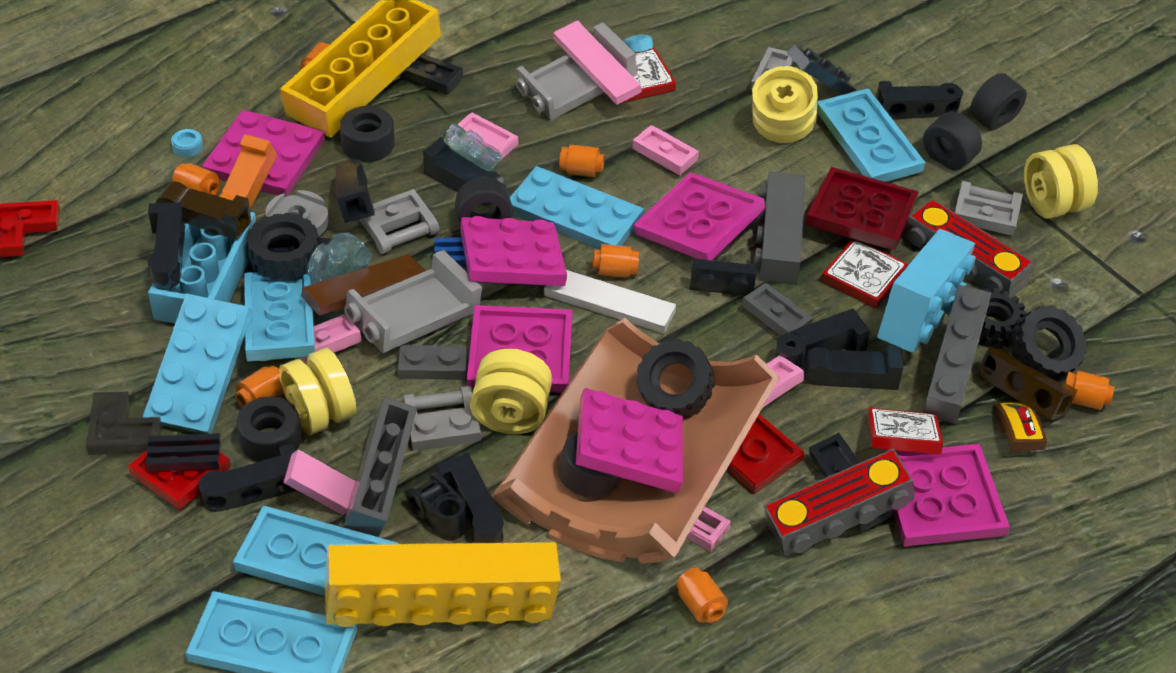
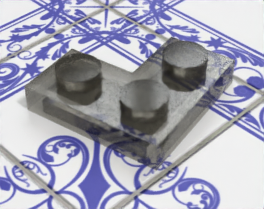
[86,391,162,455]

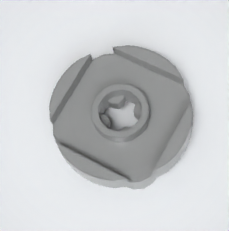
[265,190,329,236]

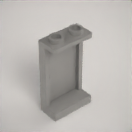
[516,22,637,121]
[344,250,482,353]

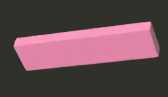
[553,20,641,105]

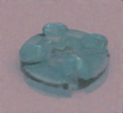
[443,122,503,171]
[308,233,372,284]

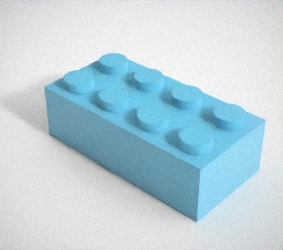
[148,212,256,323]
[877,229,976,353]

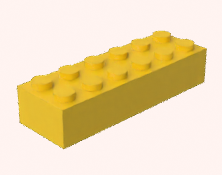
[280,0,441,138]
[325,542,561,627]

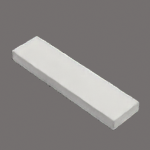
[544,270,676,334]

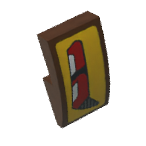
[994,402,1047,451]

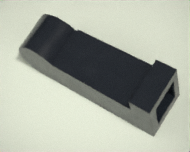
[876,81,963,120]
[423,137,506,206]
[336,159,375,223]
[148,202,186,290]
[775,308,870,368]
[804,345,903,390]
[199,443,298,512]
[436,453,504,543]

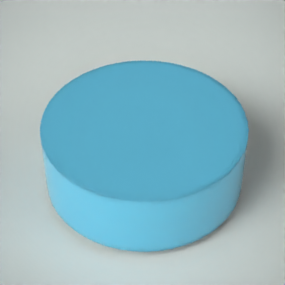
[624,35,653,52]
[171,129,203,157]

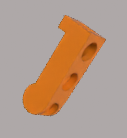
[219,134,278,209]

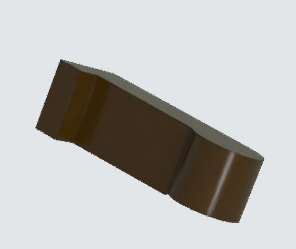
[156,181,252,241]
[977,348,1078,420]

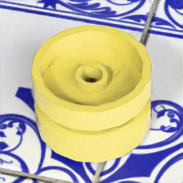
[752,66,818,143]
[1024,144,1098,219]
[279,348,357,435]
[470,349,552,434]

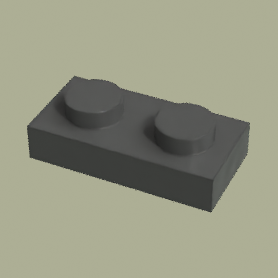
[742,283,813,336]
[398,345,467,380]

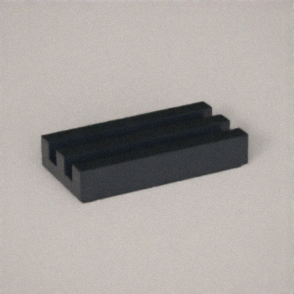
[146,433,221,472]

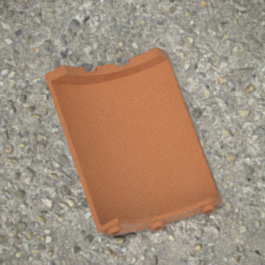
[492,318,780,563]

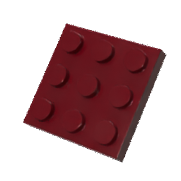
[805,167,919,251]

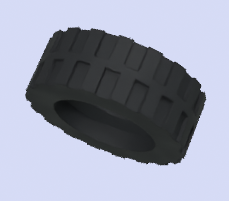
[247,213,320,281]
[1009,305,1087,381]
[636,339,715,418]

